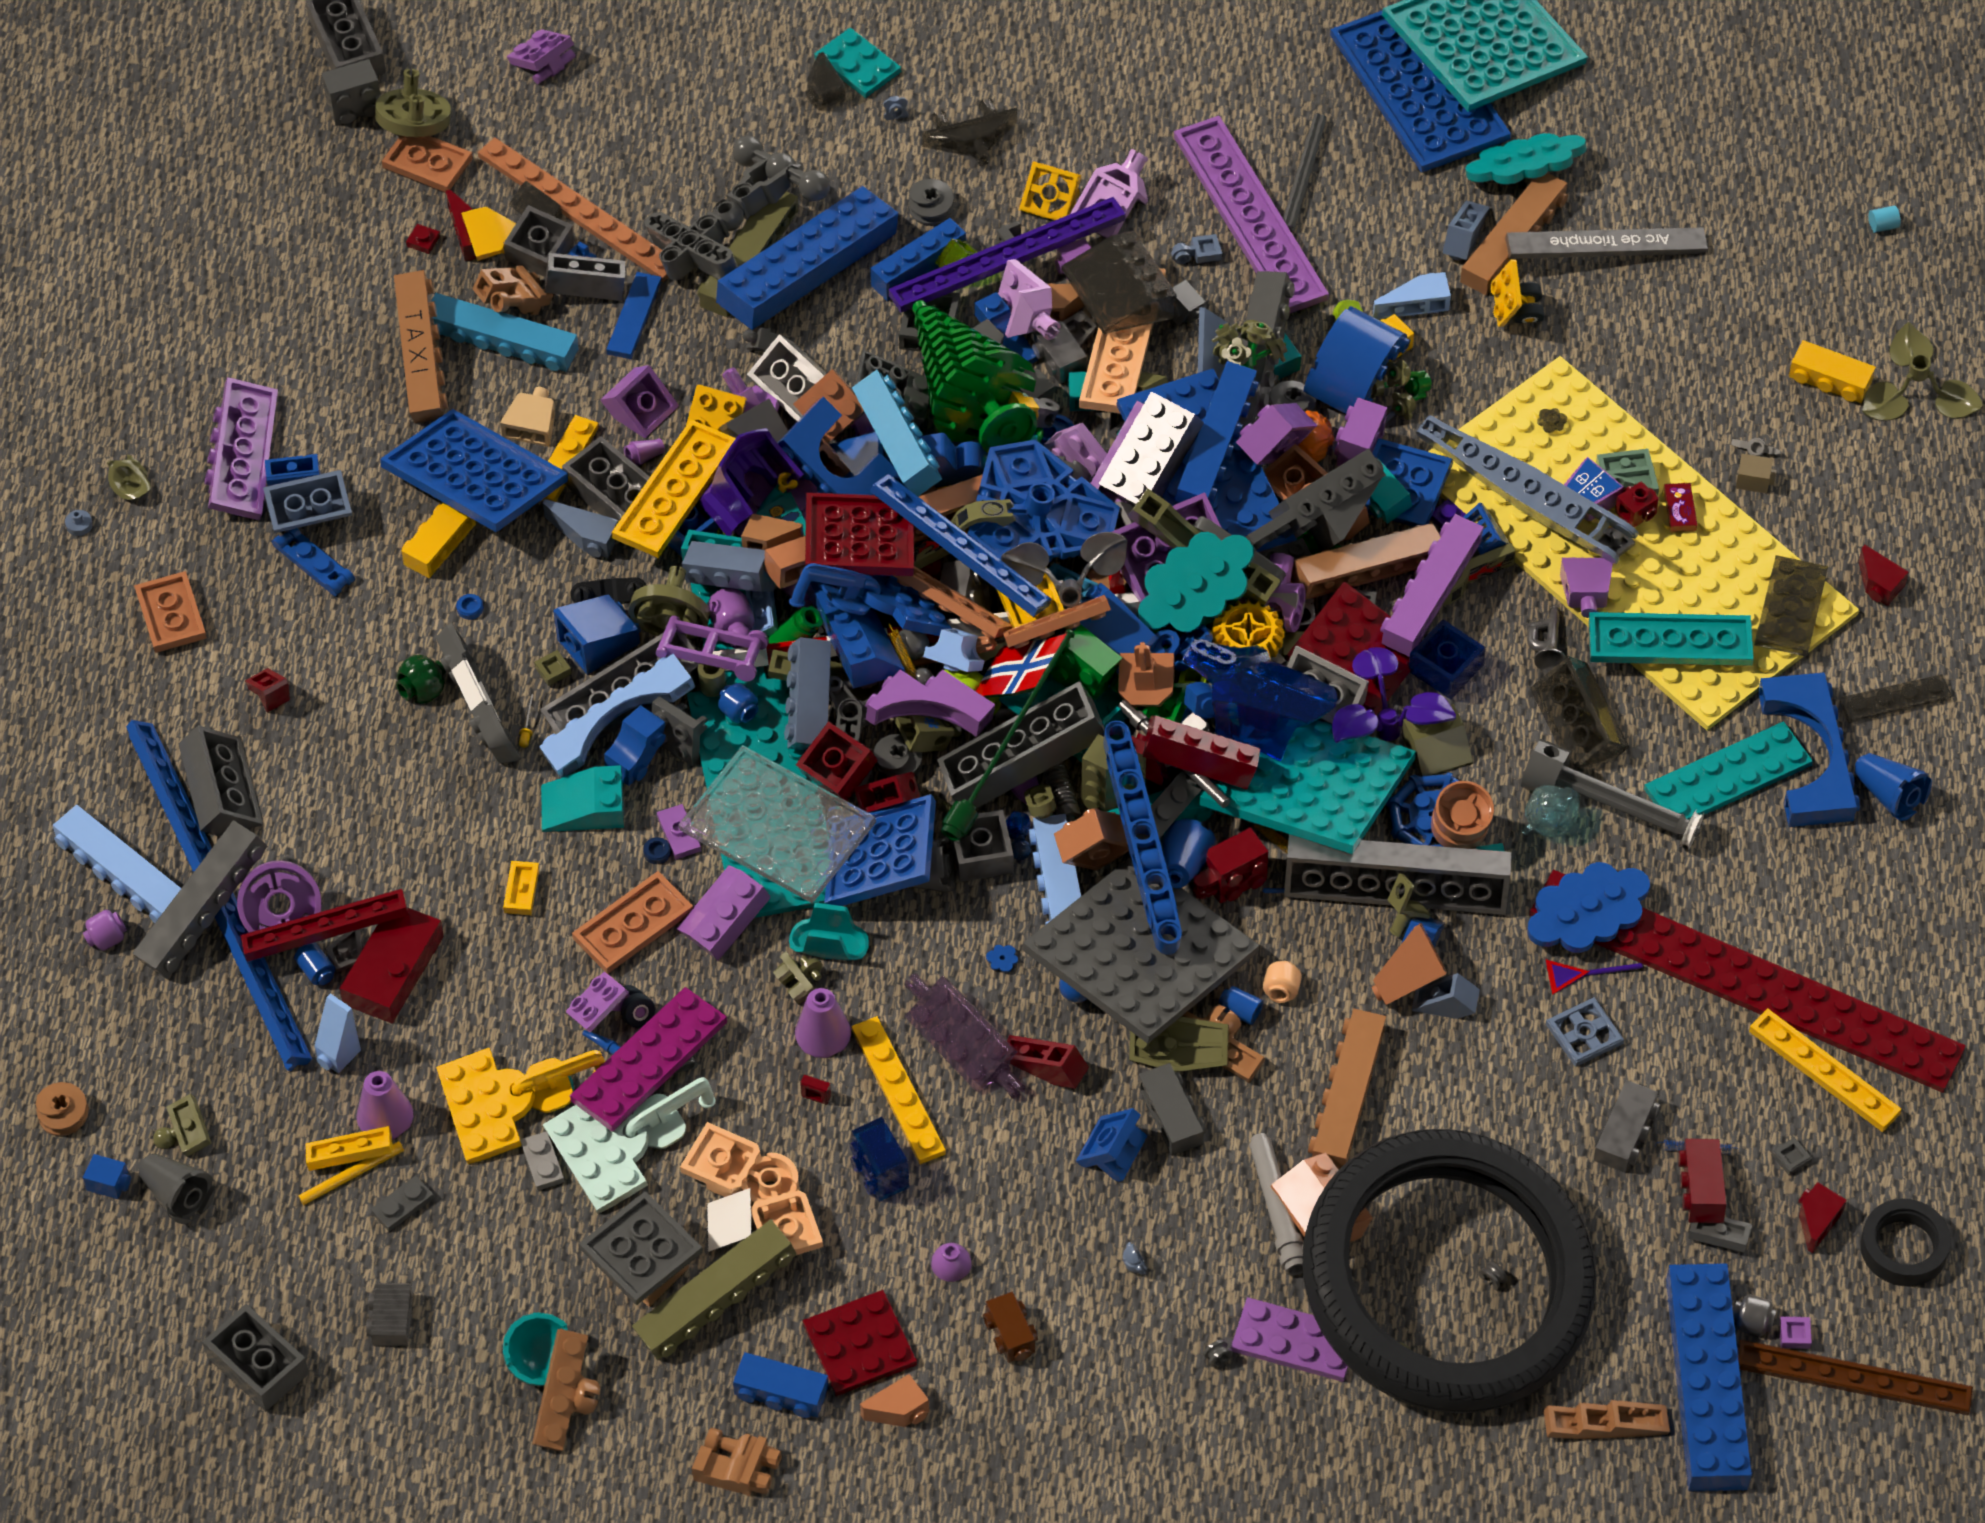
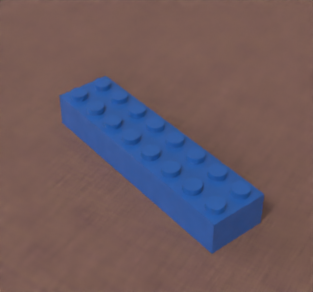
[716,186,898,330]
[1666,1263,1752,1491]

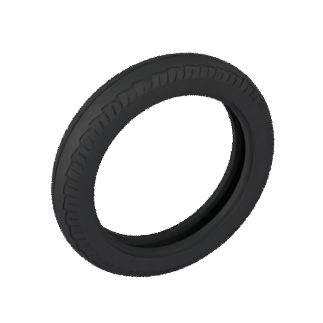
[1303,1129,1597,1413]

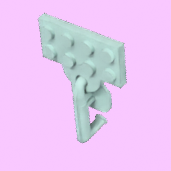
[543,1077,715,1214]

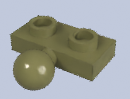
[153,1093,212,1157]

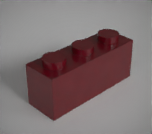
[1678,1138,1726,1223]

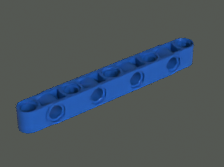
[1103,721,1182,955]

